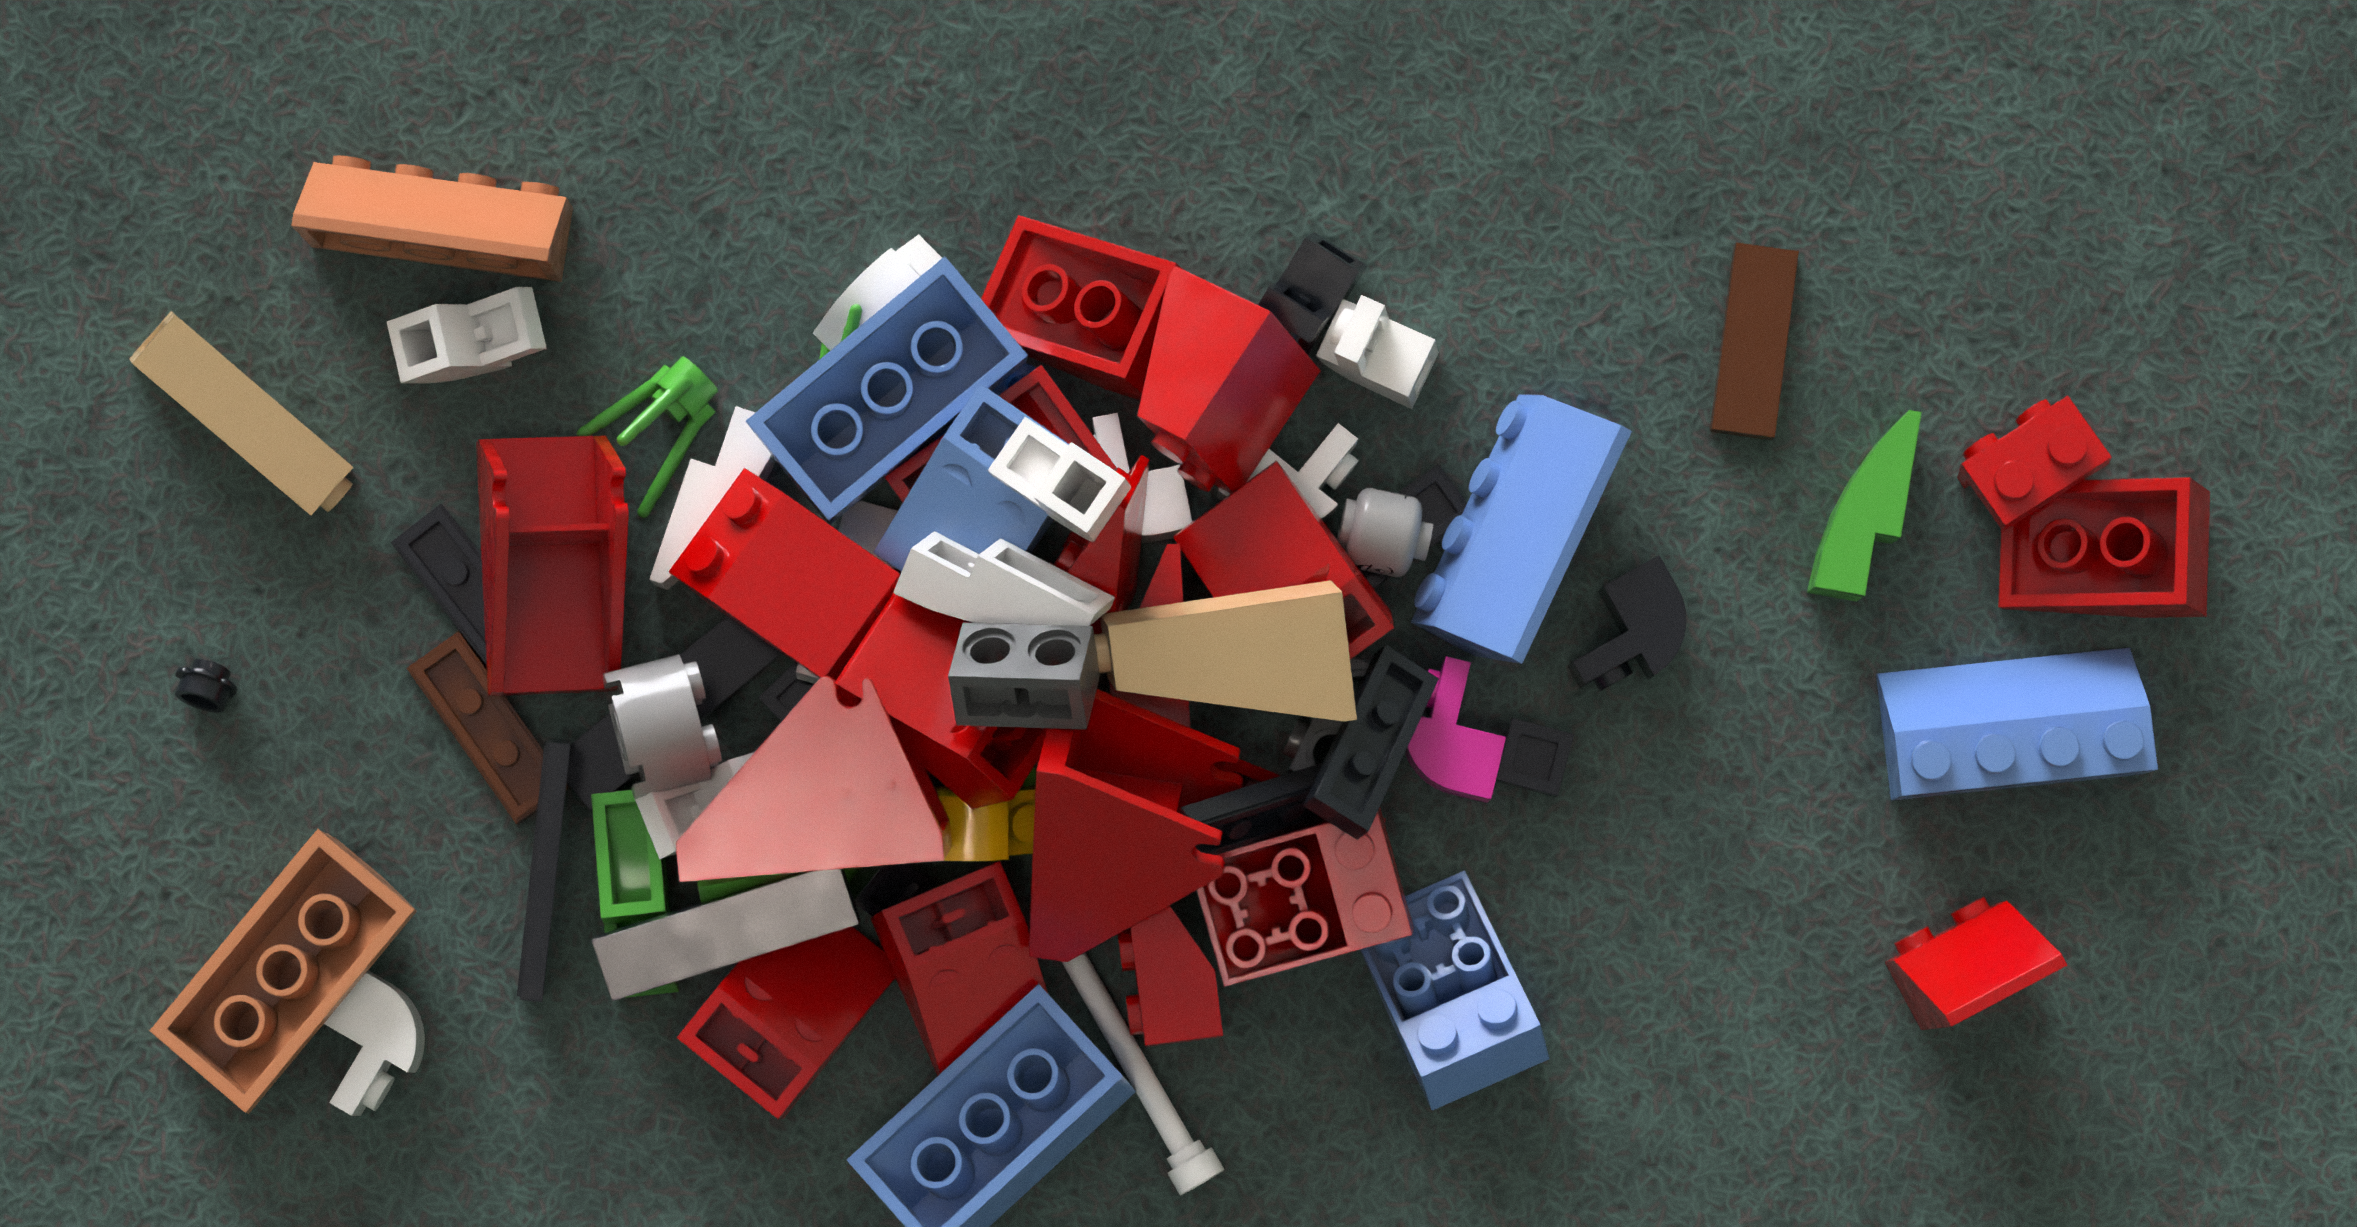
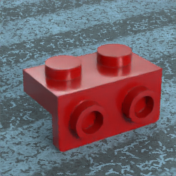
[1957,395,2112,531]

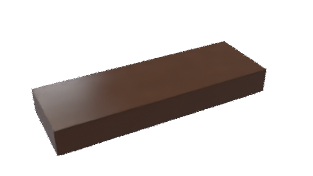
[1710,242,1799,440]
[407,631,571,825]

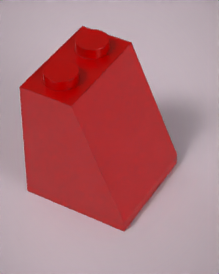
[1137,266,1321,494]

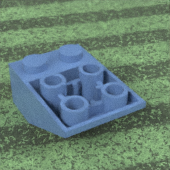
[873,384,1069,572]
[1360,870,1549,1110]

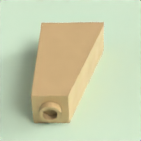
[129,311,353,515]
[1094,580,1357,722]

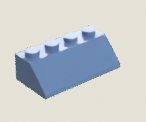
[746,256,1028,525]
[1411,394,1632,664]
[1876,648,2158,801]
[847,984,1136,1227]

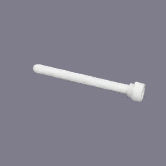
[1062,952,1225,1196]

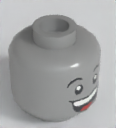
[1337,488,1433,577]

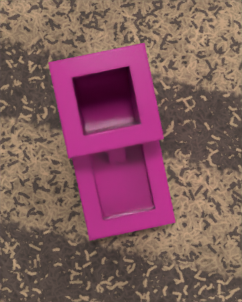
[1405,656,1506,803]

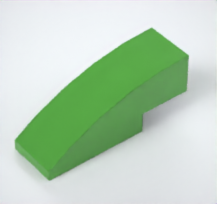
[1807,410,1922,602]
[591,790,679,998]

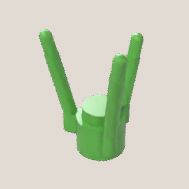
[576,356,719,518]

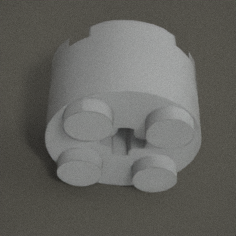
[603,654,722,799]

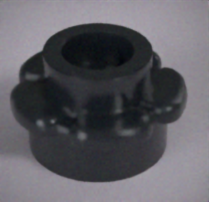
[175,659,237,713]

